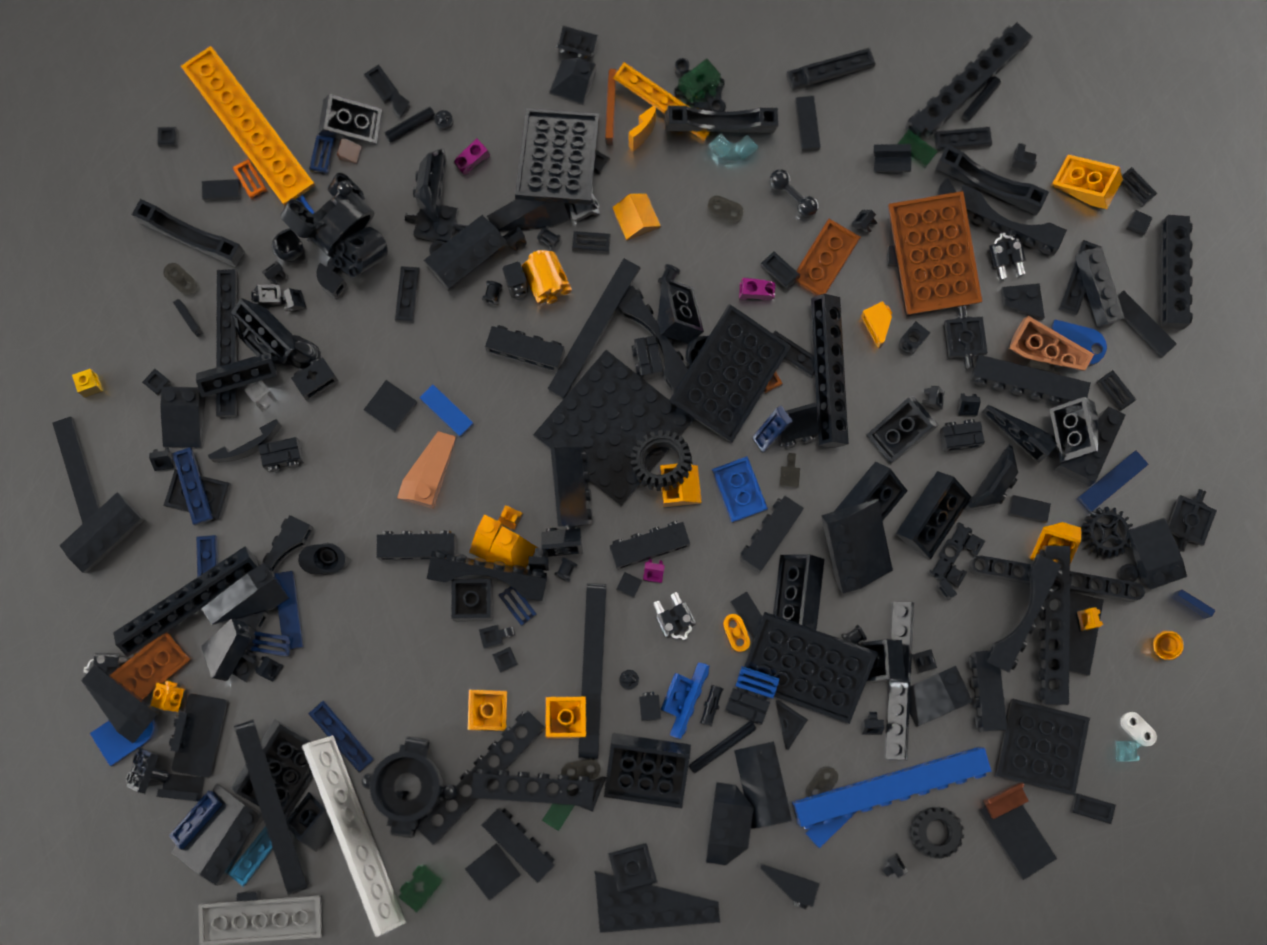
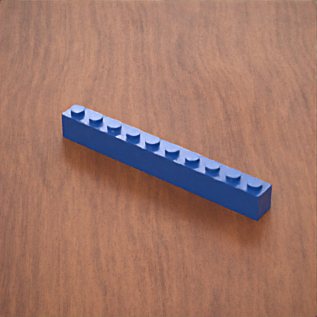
[792,747,991,829]

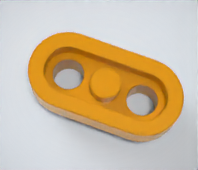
[723,614,750,652]

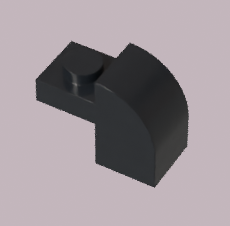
[316,256,347,299]

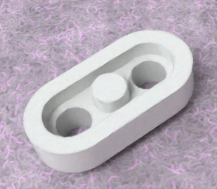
[1120,712,1157,747]

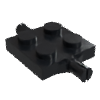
[404,204,468,243]
[944,305,988,369]
[1168,489,1217,552]

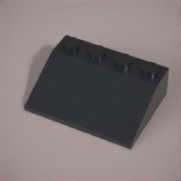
[550,447,594,527]
[821,499,893,594]
[231,719,314,819]
[604,733,691,808]
[171,784,264,886]

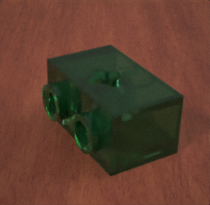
[678,59,721,103]
[398,864,445,913]

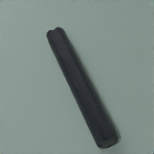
[689,721,757,773]

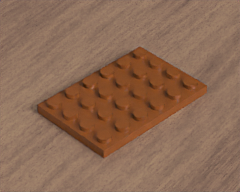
[888,191,982,315]

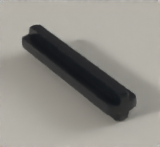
[962,76,1001,121]
[385,106,435,142]

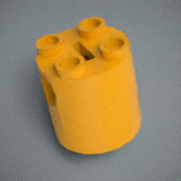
[522,250,572,305]

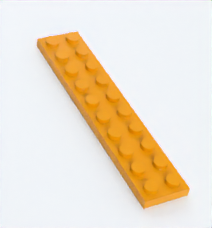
[181,46,315,206]

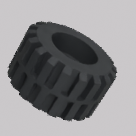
[910,807,965,858]

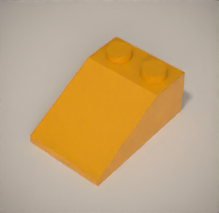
[1052,155,1123,209]

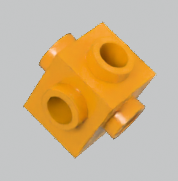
[150,680,184,712]

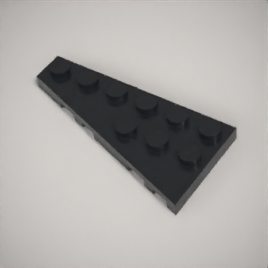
[595,871,720,933]

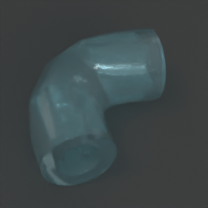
[707,133,759,162]

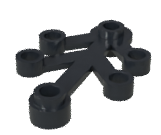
[674,58,726,112]

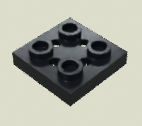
[126,748,168,794]

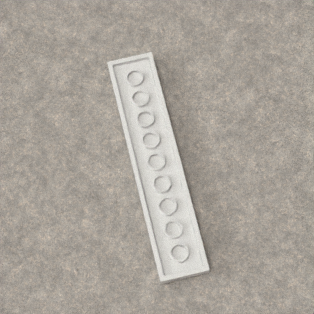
[302,736,406,937]

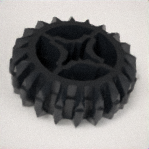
[1081,506,1133,559]

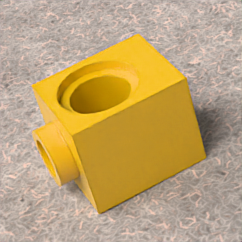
[72,369,103,398]

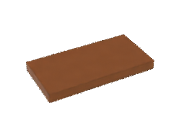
[794,219,861,296]
[110,632,191,699]

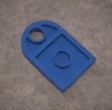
[1051,320,1107,366]
[90,719,155,766]

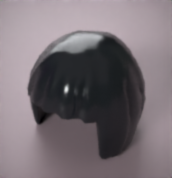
[272,228,303,261]

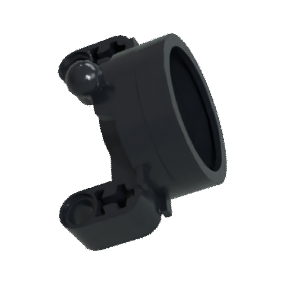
[280,172,375,257]
[361,736,457,838]

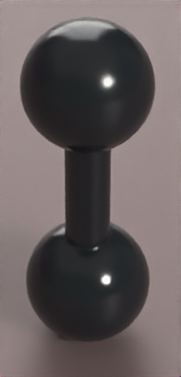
[769,169,819,217]

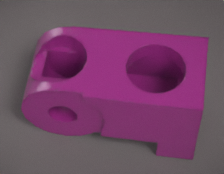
[454,138,491,175]
[739,278,775,300]

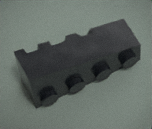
[1055,406,1126,487]

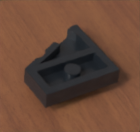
[1001,283,1045,320]

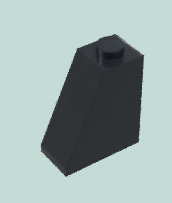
[201,619,251,681]

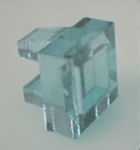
[1116,741,1140,762]

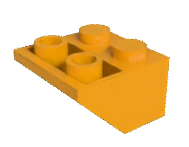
[660,464,702,507]

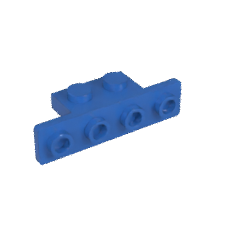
[660,663,710,739]

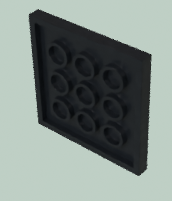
[995,698,1090,796]

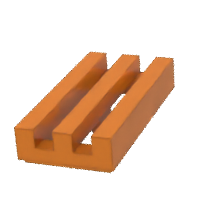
[233,159,267,200]

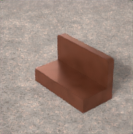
[983,783,1029,819]

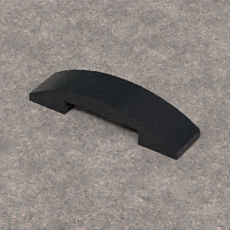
[208,419,282,463]

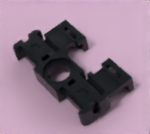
[929,522,985,588]

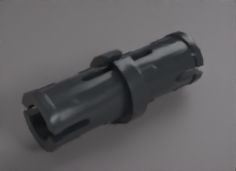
[700,685,723,726]

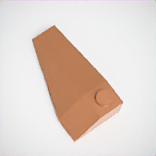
[1009,316,1094,371]
[397,431,456,509]

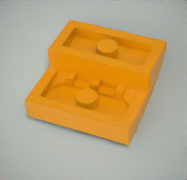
[629,106,656,152]

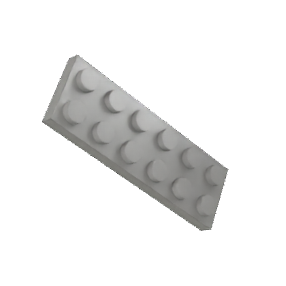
[199,895,322,945]

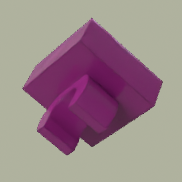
[643,559,665,583]

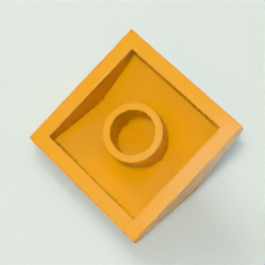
[468,690,507,731]

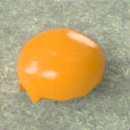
[1153,630,1184,660]

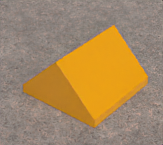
[612,194,661,241]

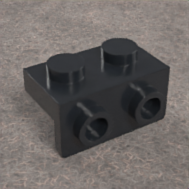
[556,26,599,59]

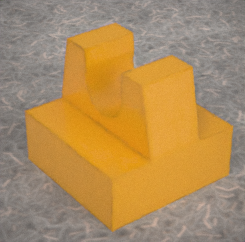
[498,505,523,531]
[1077,607,1103,631]

